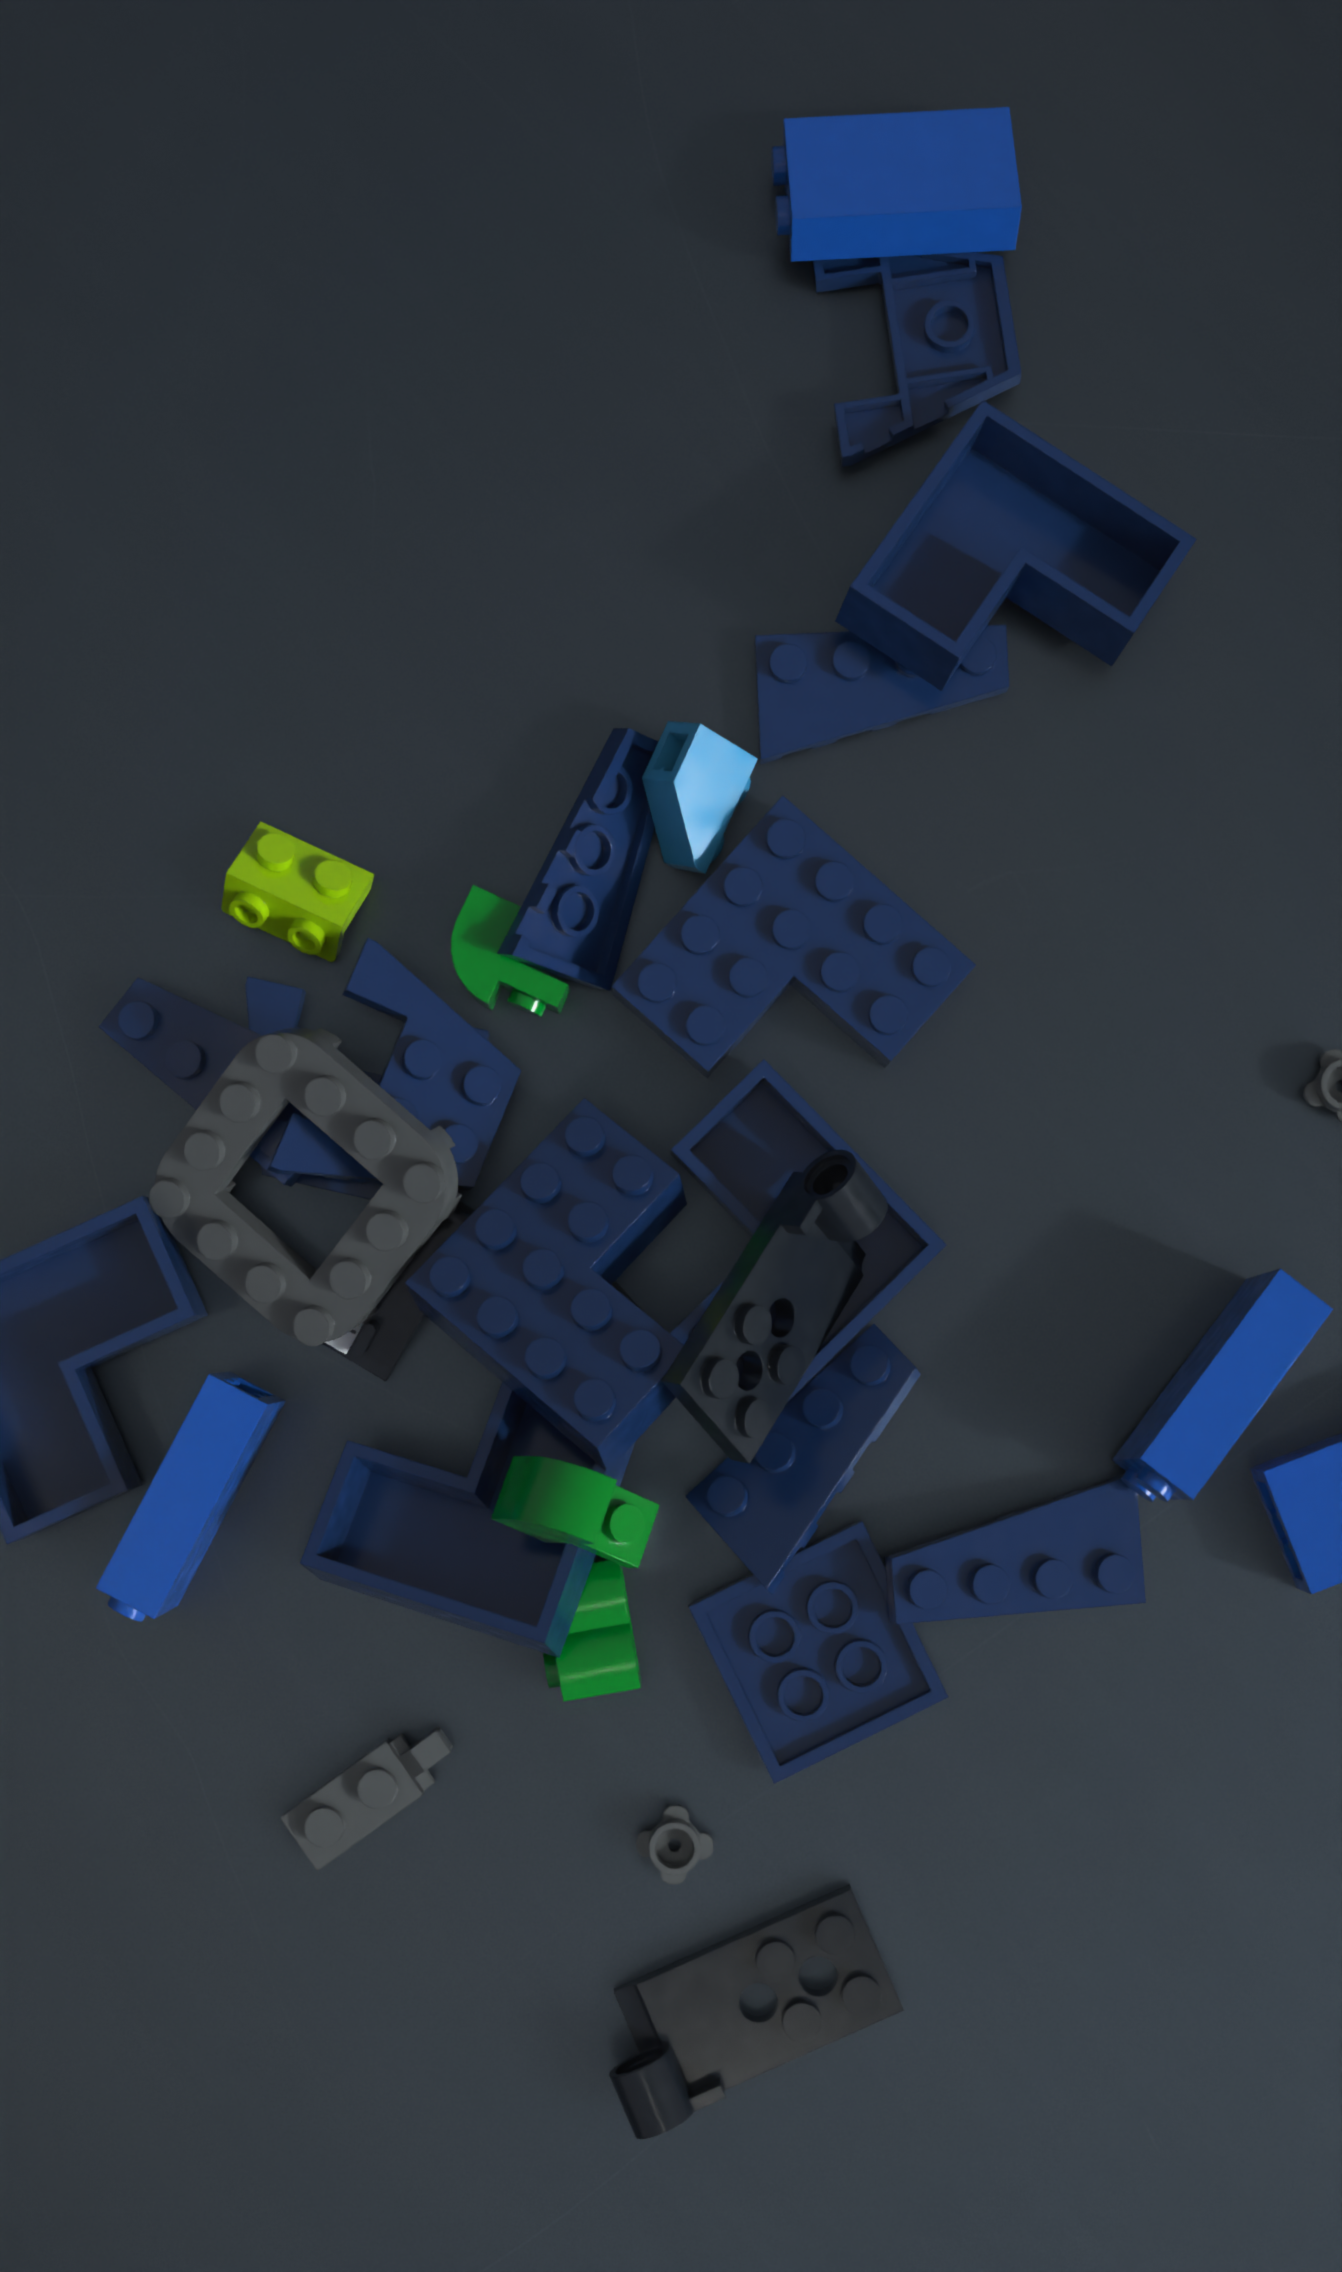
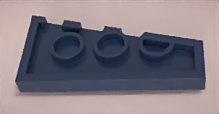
[754,625,1009,764]
[497,728,659,991]
[99,978,310,1187]
[685,1324,921,1595]
[885,1474,1146,1624]

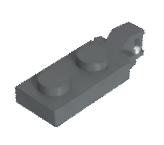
[280,1726,454,1871]

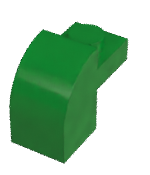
[451,885,570,1017]
[491,1456,660,1568]

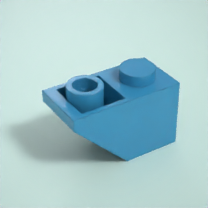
[642,721,758,874]

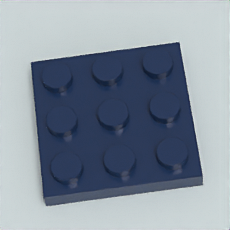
[688,1519,948,1784]

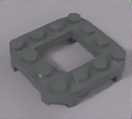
[149,1027,462,1346]

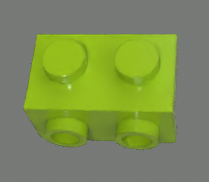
[221,821,374,962]

